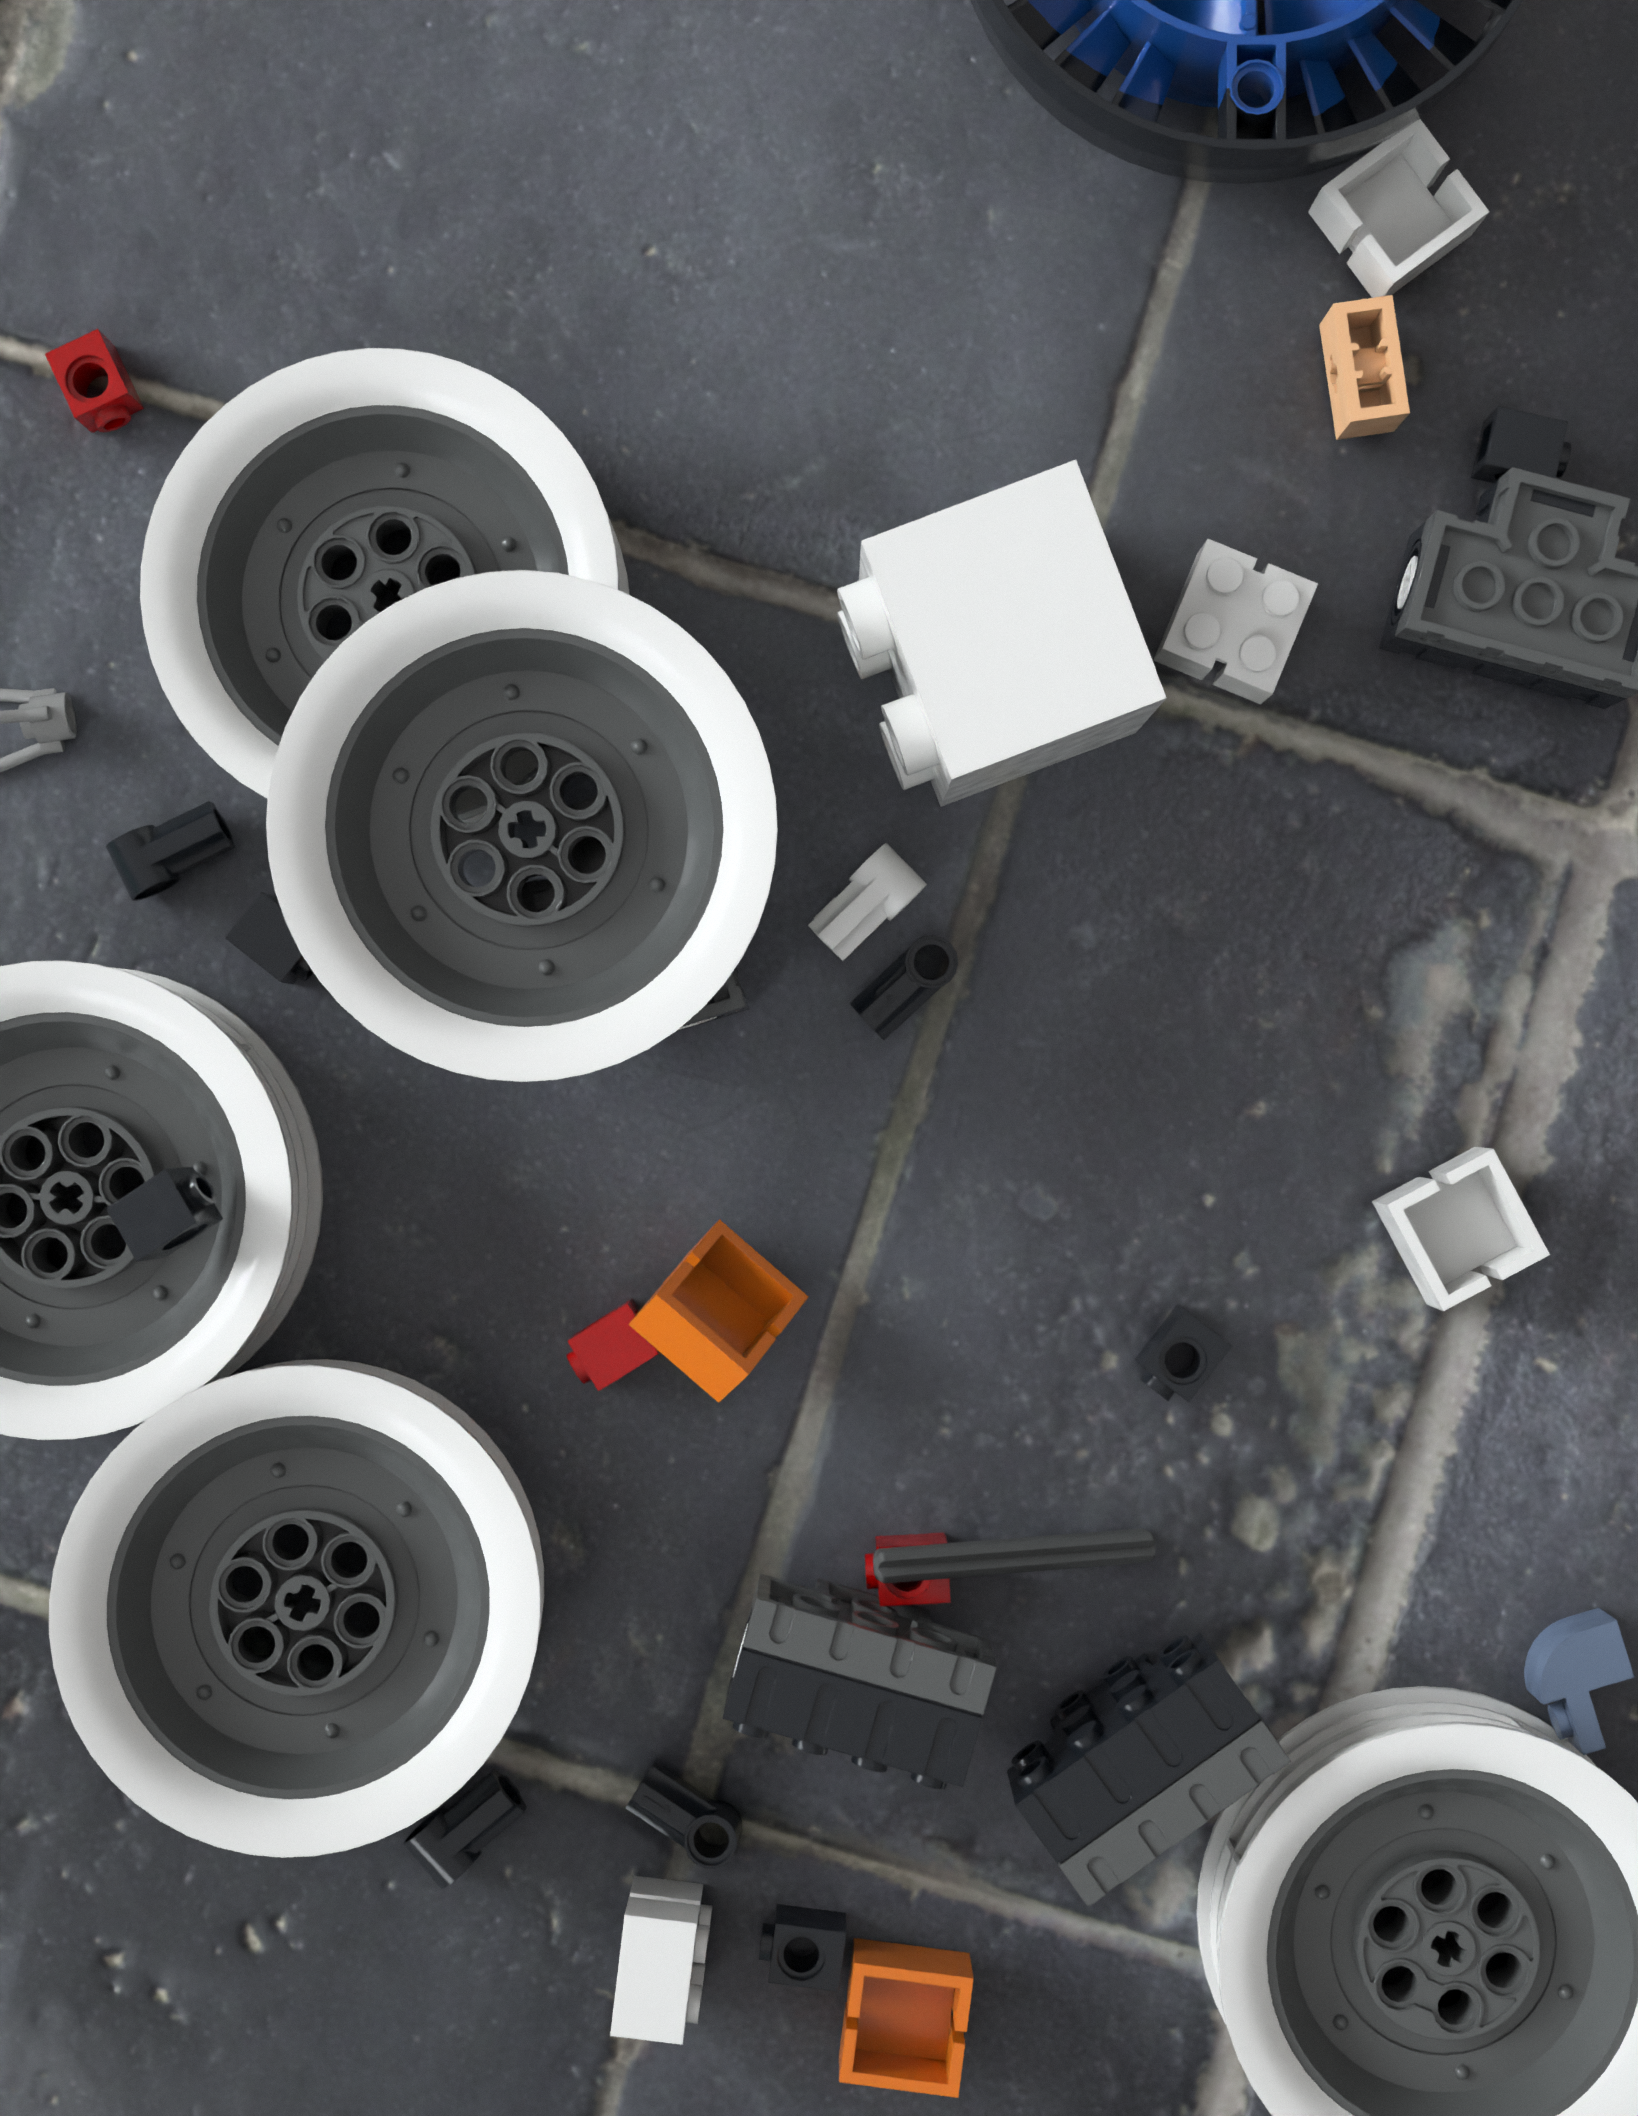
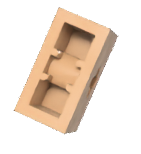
[1319,295,1410,440]

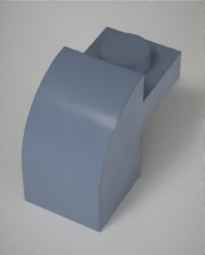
[1524,1608,1634,1755]

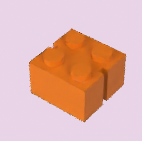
[628,1219,809,1403]
[839,1938,974,2098]

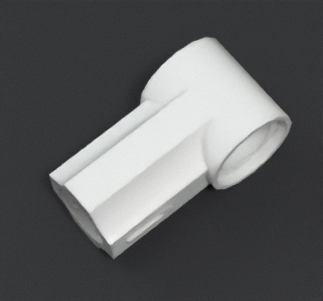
[808,843,927,961]

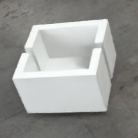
[1308,119,1489,298]
[1153,539,1318,704]
[1372,1147,1550,1311]
[610,1876,712,2045]

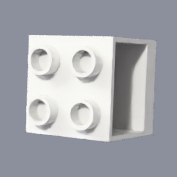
[837,460,1167,807]

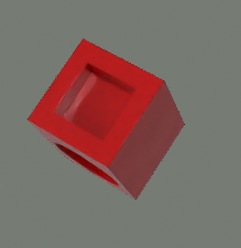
[45,329,144,433]
[566,1298,660,1392]
[865,1532,951,1607]

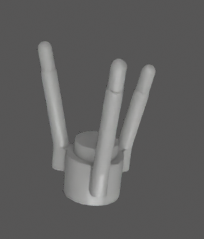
[0,688,77,773]

